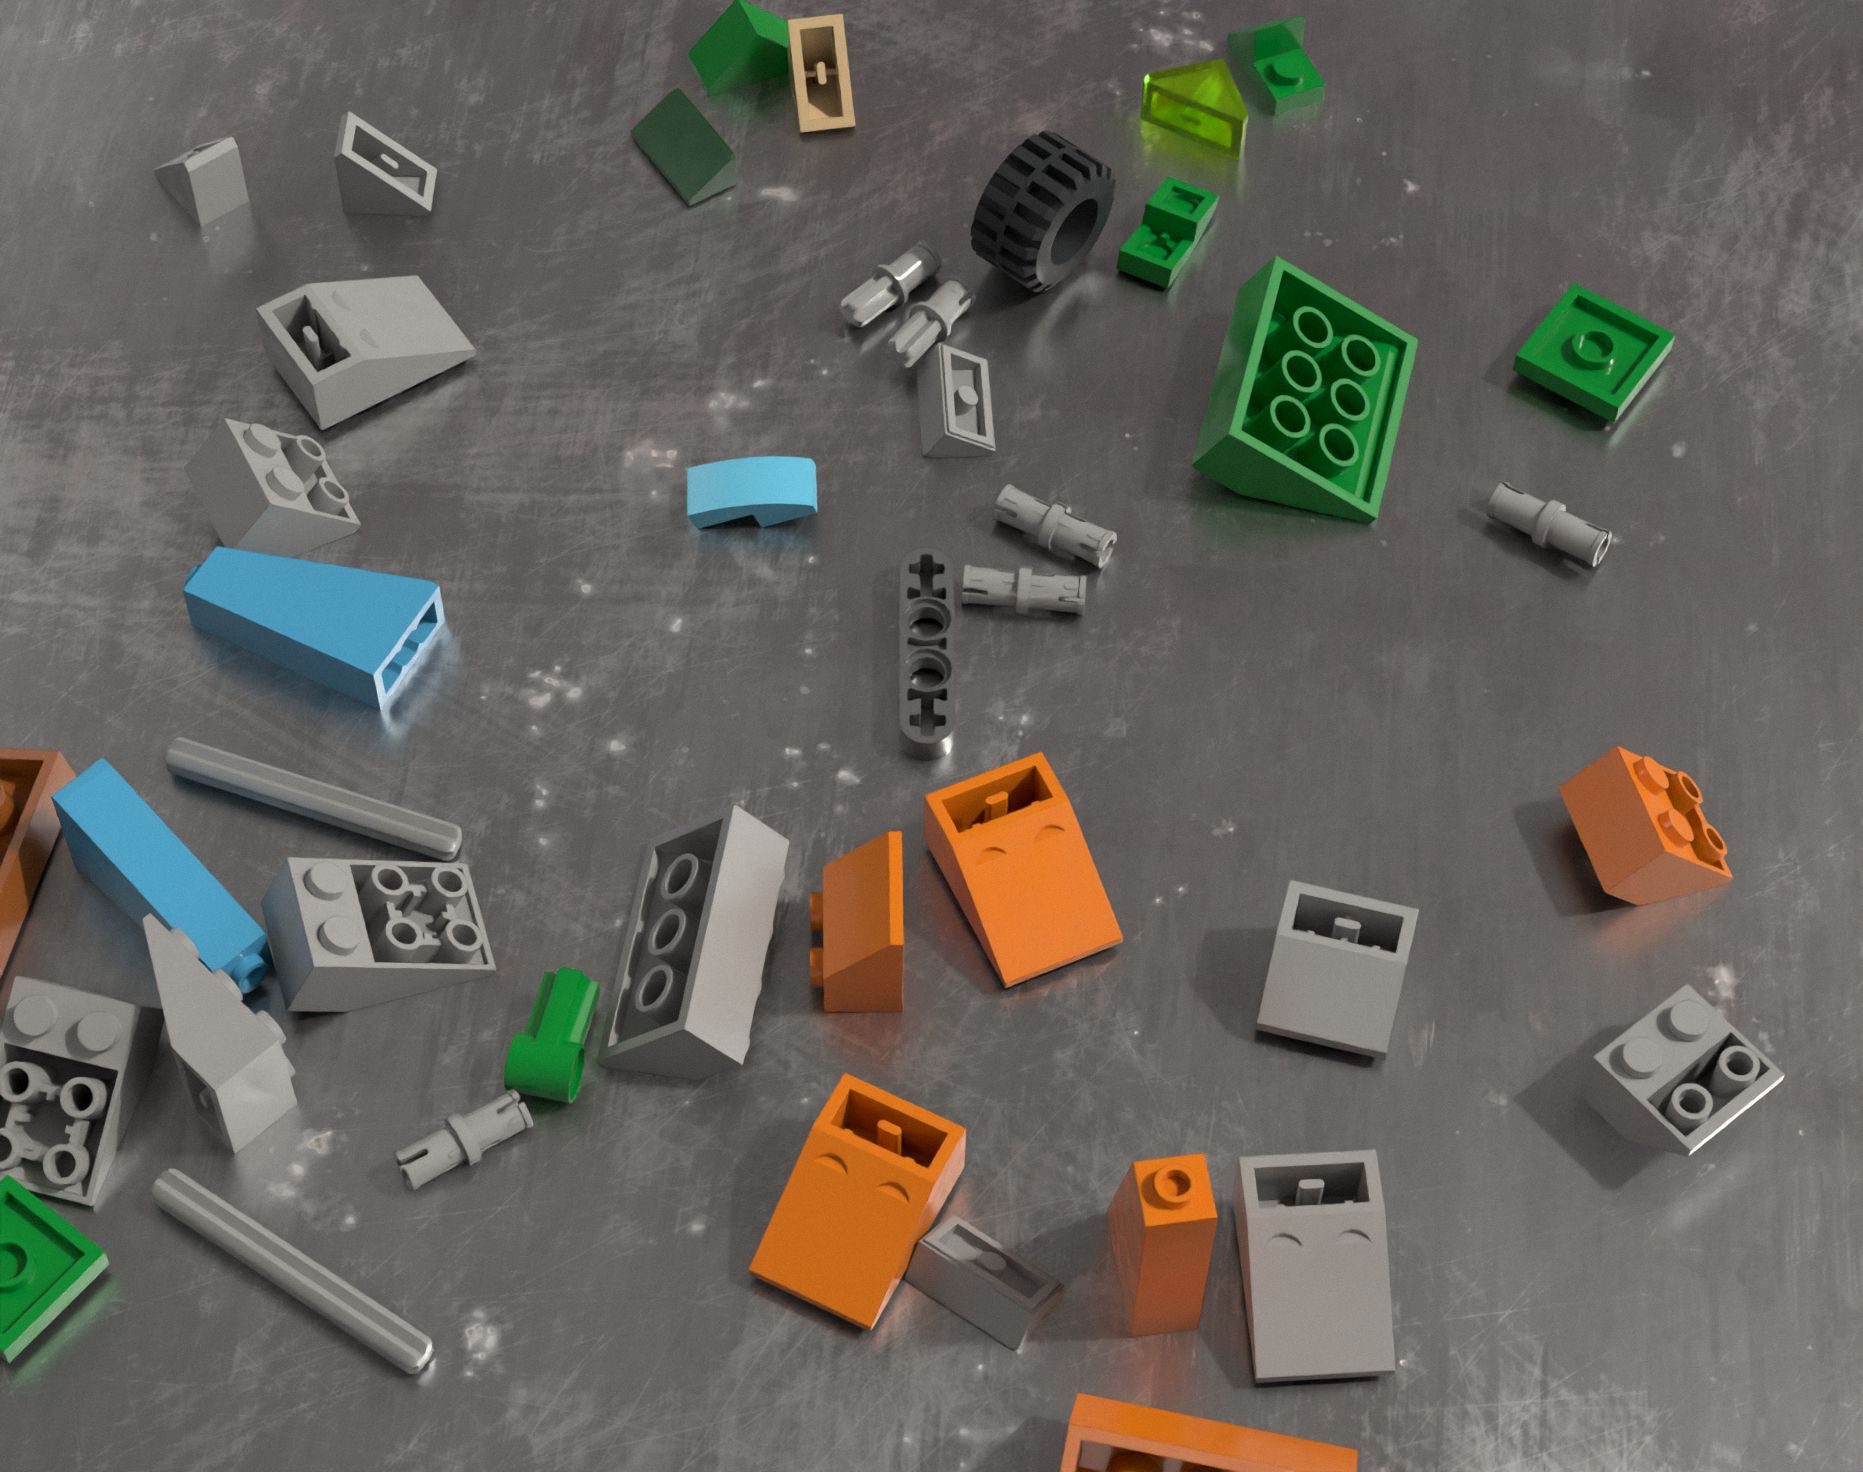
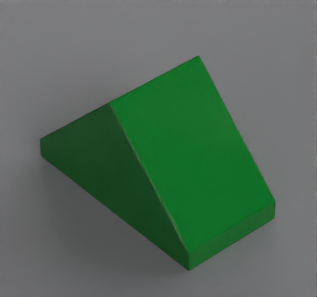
[688,0,788,97]

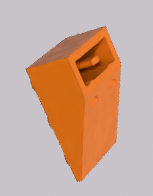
[923,751,1123,988]
[748,1073,966,1332]

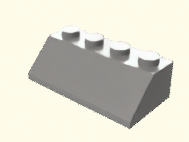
[596,804,790,1081]

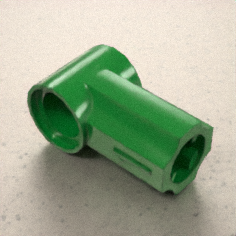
[504,967,600,1104]

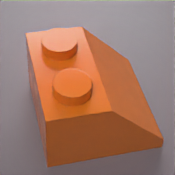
[810,831,904,1013]

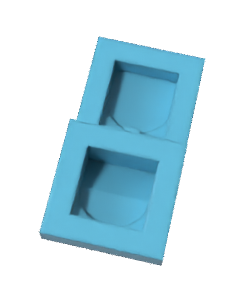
[687,456,817,529]

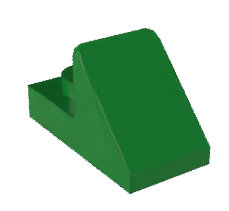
[1227,16,1326,115]

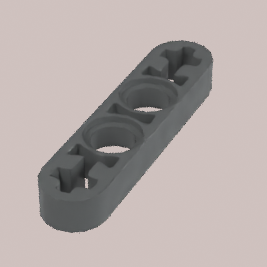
[899,547,956,761]

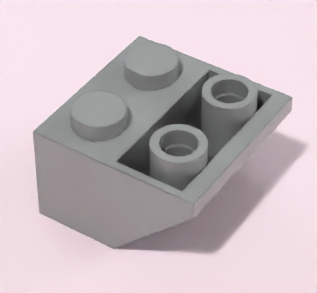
[184,418,361,558]
[1256,880,1419,1060]
[1580,983,1785,1157]

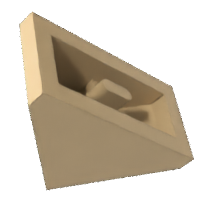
[787,14,855,133]

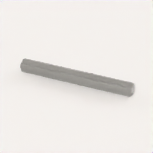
[165,737,463,861]
[150,1168,434,1374]

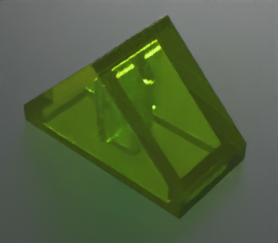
[1140,58,1249,160]

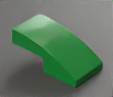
[1116,177,1219,288]

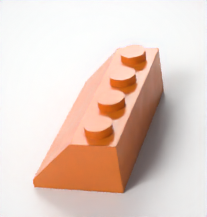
[1060,1392,1358,1472]

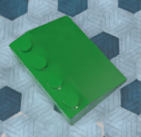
[1191,255,1419,524]

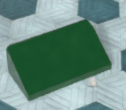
[631,88,737,206]

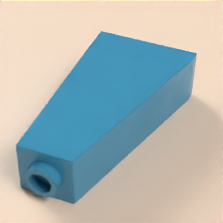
[182,546,445,711]
[51,757,274,993]

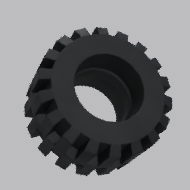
[970,131,1116,292]

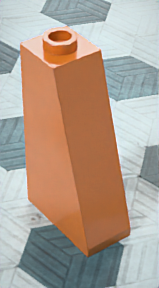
[1107,1153,1218,1338]

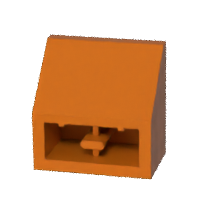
[1558,746,1734,906]

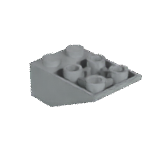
[256,275,476,430]
[261,857,497,1012]
[142,913,297,1154]
[0,976,165,1206]
[1232,1149,1396,1383]

